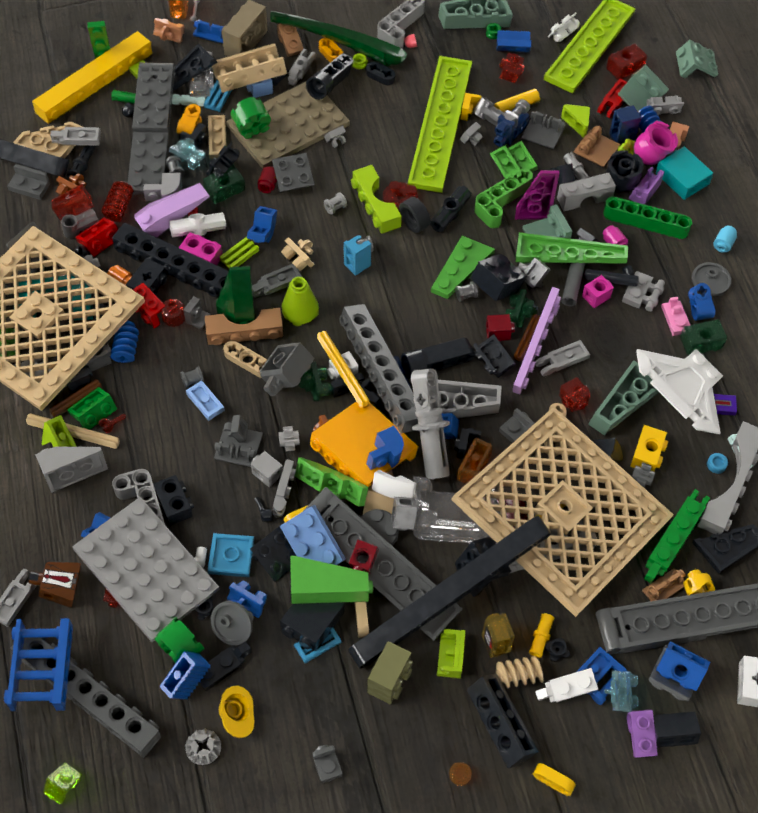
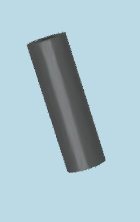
[561,263,585,306]

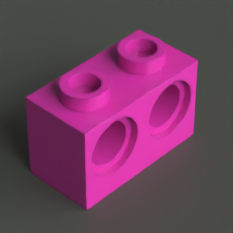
[179,232,223,266]

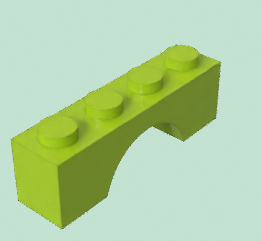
[351,165,401,234]

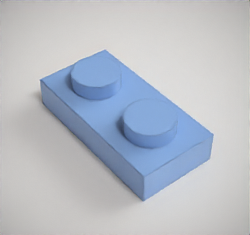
[186,381,225,421]

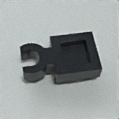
[331,373,364,398]

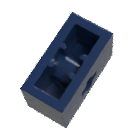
[609,105,641,145]

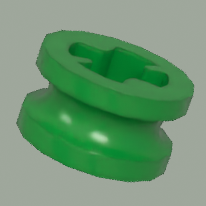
[486,23,501,39]

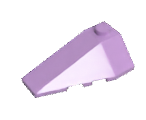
[134,183,210,237]

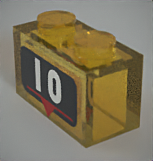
[482,613,515,658]

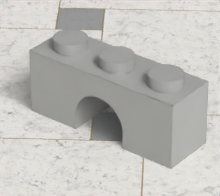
[557,173,616,212]

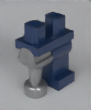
[493,99,530,147]

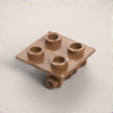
[574,126,620,167]

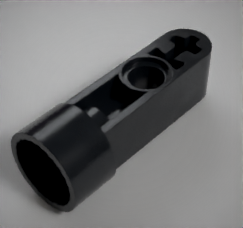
[306,54,354,100]
[401,338,475,379]

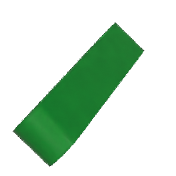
[603,197,692,239]

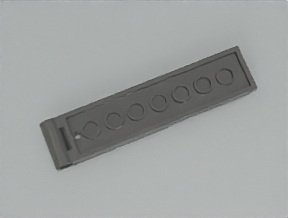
[127,62,175,195]
[303,487,462,641]
[595,584,758,655]

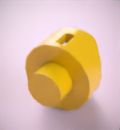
[683,570,715,595]

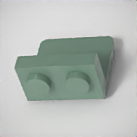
[676,40,718,78]

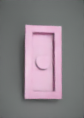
[661,297,692,336]

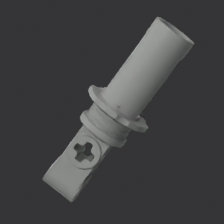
[411,369,450,479]

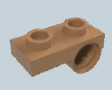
[277,24,303,57]

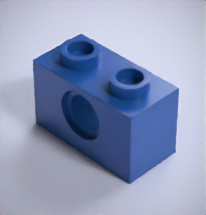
[656,641,710,691]

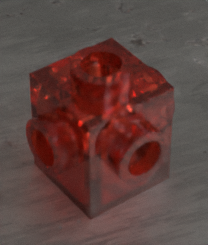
[499,53,525,83]
[559,377,591,412]

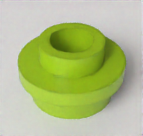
[352,53,368,69]

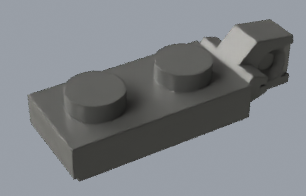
[252,264,302,298]

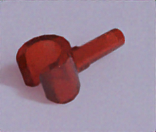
[99,414,126,433]

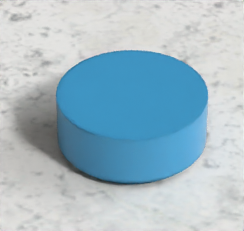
[707,453,728,474]

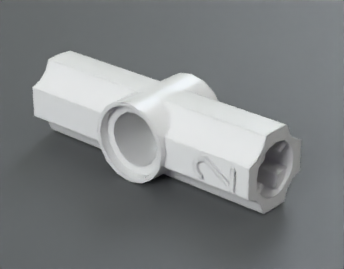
[169,212,226,237]

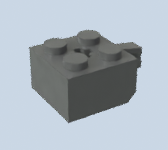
[260,342,315,396]

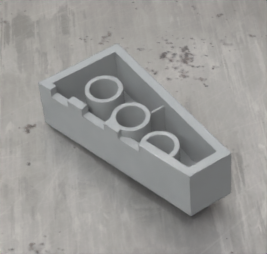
[421,380,502,418]

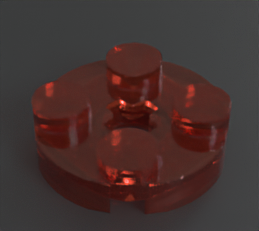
[383,181,418,211]

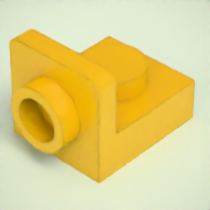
[461,93,482,121]

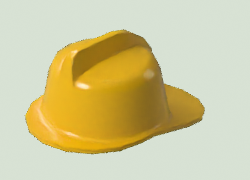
[219,686,254,738]

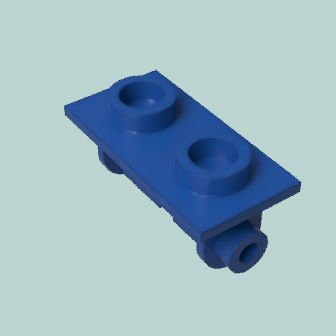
[193,20,224,43]

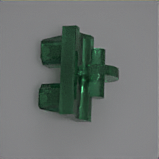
[505,289,538,328]
[298,362,332,402]

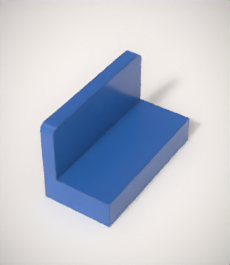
[497,30,531,52]

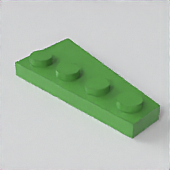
[431,236,495,299]

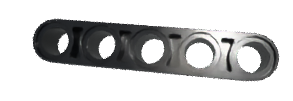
[0,139,69,177]

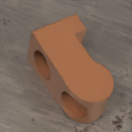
[667,122,689,156]

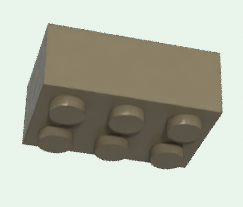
[222,0,267,57]

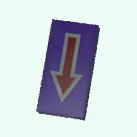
[714,394,737,416]

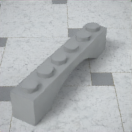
[697,421,758,534]

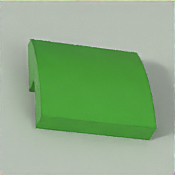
[490,141,538,179]

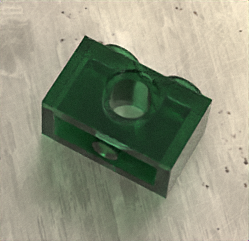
[203,164,245,204]
[680,319,727,355]

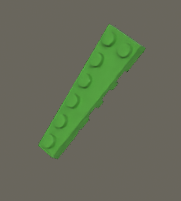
[515,232,628,264]

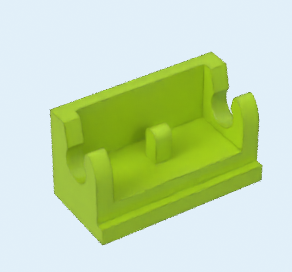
[437,629,465,679]

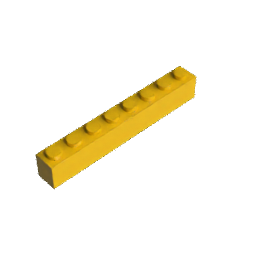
[32,31,153,124]

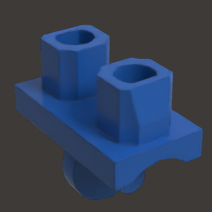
[227,581,267,618]

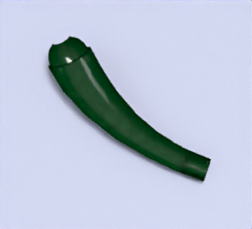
[270,11,407,66]

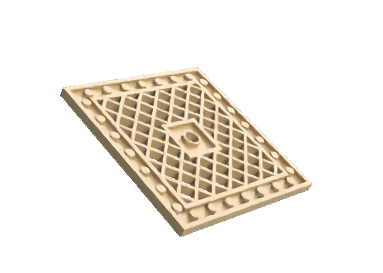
[0,226,145,411]
[451,407,674,617]

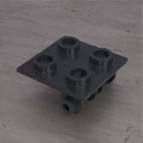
[205,142,240,183]
[250,524,296,582]

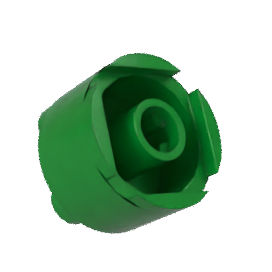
[231,97,271,139]
[154,617,205,663]

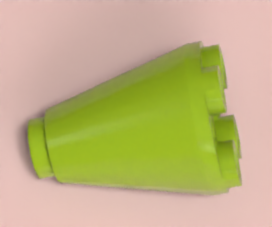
[282,277,319,326]

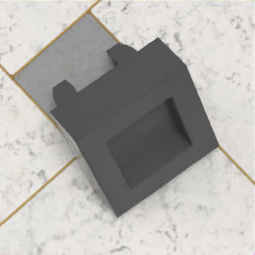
[224,415,248,442]

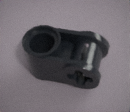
[549,163,575,184]

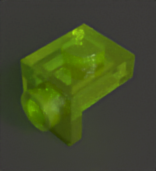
[44,762,82,804]

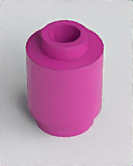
[602,225,628,246]

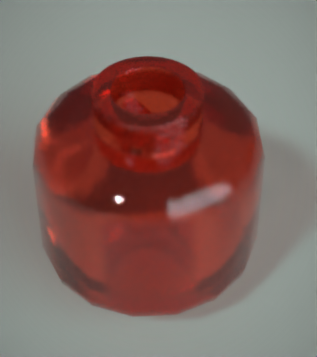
[161,299,185,327]

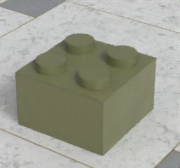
[367,641,413,705]

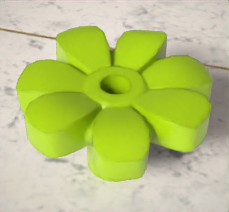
[618,139,635,154]

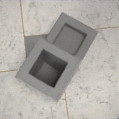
[143,173,182,202]

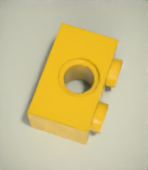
[630,425,668,471]

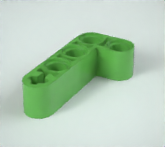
[474,169,533,228]

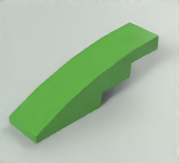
[295,457,369,507]

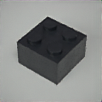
[470,254,527,301]

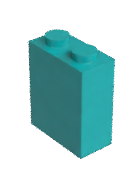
[656,147,713,200]

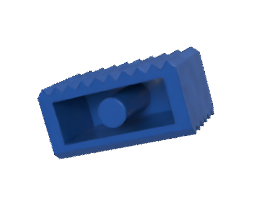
[160,651,210,700]

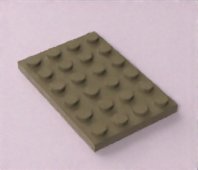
[226,81,350,169]

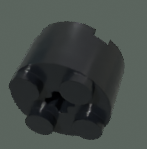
[606,150,644,193]

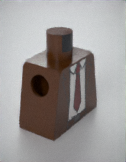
[28,562,81,608]

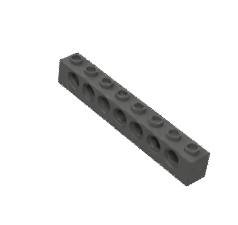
[340,304,418,434]
[10,628,161,758]

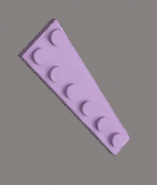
[513,287,561,394]

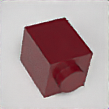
[486,314,515,341]

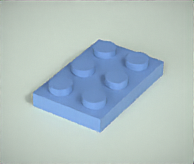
[280,505,346,565]

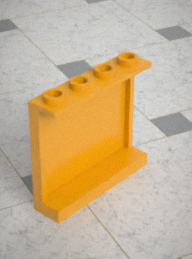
[310,401,418,487]

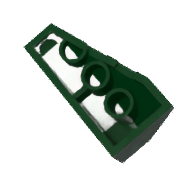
[216,266,255,324]

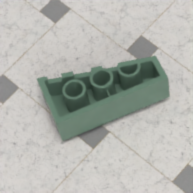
[438,0,513,29]
[588,360,659,435]

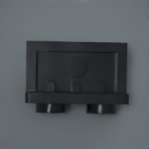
[473,334,516,378]

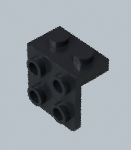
[455,537,511,597]

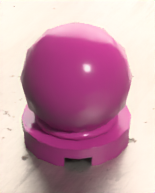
[634,121,678,165]

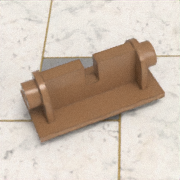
[642,569,685,601]

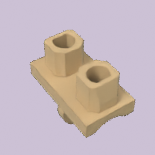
[281,237,315,271]

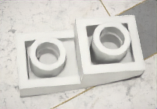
[372,470,417,498]

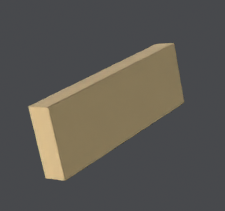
[208,115,227,159]

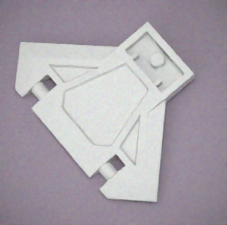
[636,349,723,434]

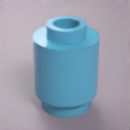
[713,226,737,252]

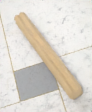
[26,413,120,449]

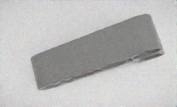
[377,0,425,49]
[112,469,165,524]

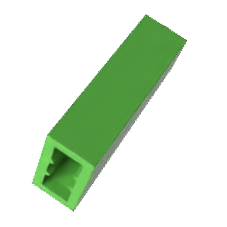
[290,556,373,604]

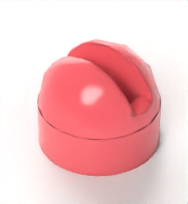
[404,34,417,48]

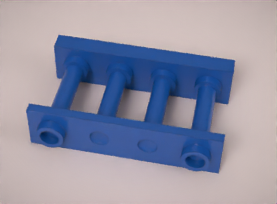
[4,618,73,711]

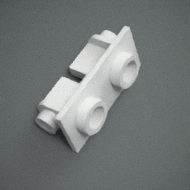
[548,12,580,42]

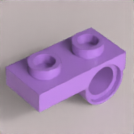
[627,710,658,757]

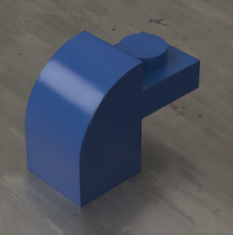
[247,206,277,243]
[366,426,404,470]

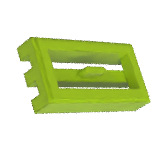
[220,237,259,269]

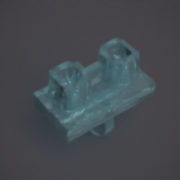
[169,138,206,169]
[604,671,638,712]

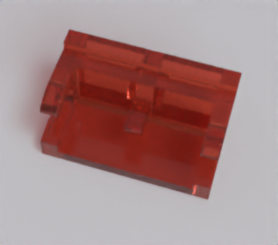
[51,183,94,221]

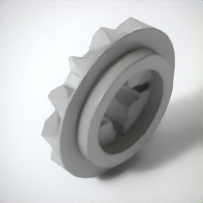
[185,728,221,765]

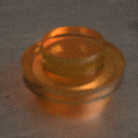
[449,762,472,786]

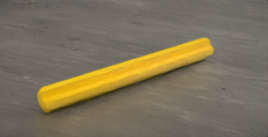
[317,331,369,408]

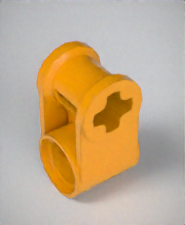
[177,104,202,134]

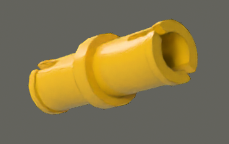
[529,613,555,658]

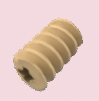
[496,656,544,689]

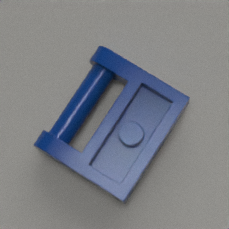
[577,647,629,705]

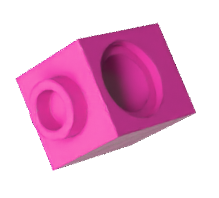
[582,275,614,308]

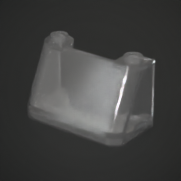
[413,476,500,543]

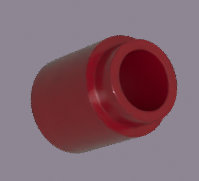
[257,167,277,194]

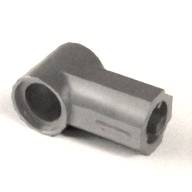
[473,97,505,126]
[61,209,99,239]

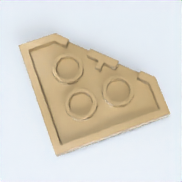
[13,122,82,159]

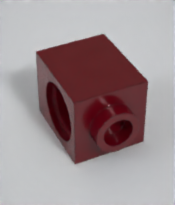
[349,540,379,573]

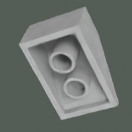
[35,447,108,493]

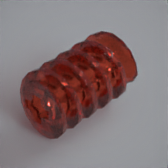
[101,181,134,222]

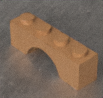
[205,308,283,345]

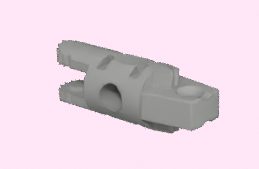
[288,48,317,86]

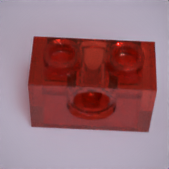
[606,43,647,80]

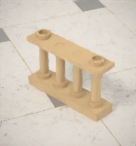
[212,43,287,93]

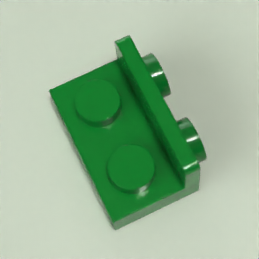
[67,387,117,430]

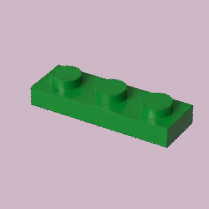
[87,21,111,59]

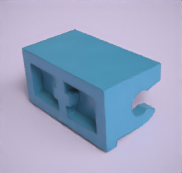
[344,235,371,276]

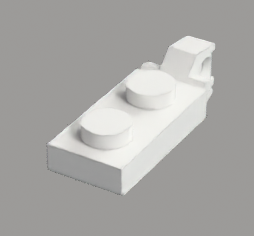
[535,668,598,702]

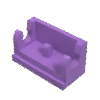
[629,167,664,205]

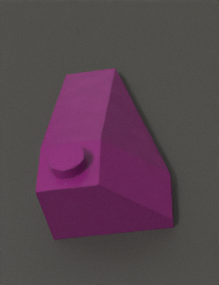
[515,170,559,220]

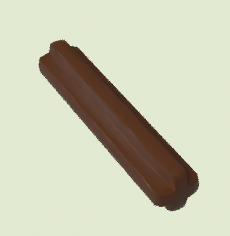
[514,314,541,362]
[49,379,102,418]

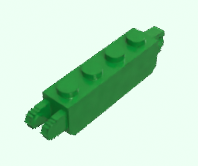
[644,489,710,584]

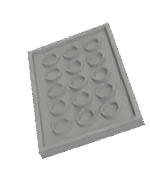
[72,497,219,642]

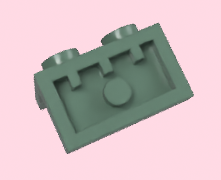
[618,65,669,111]
[522,204,572,239]

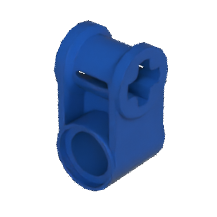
[688,283,715,321]

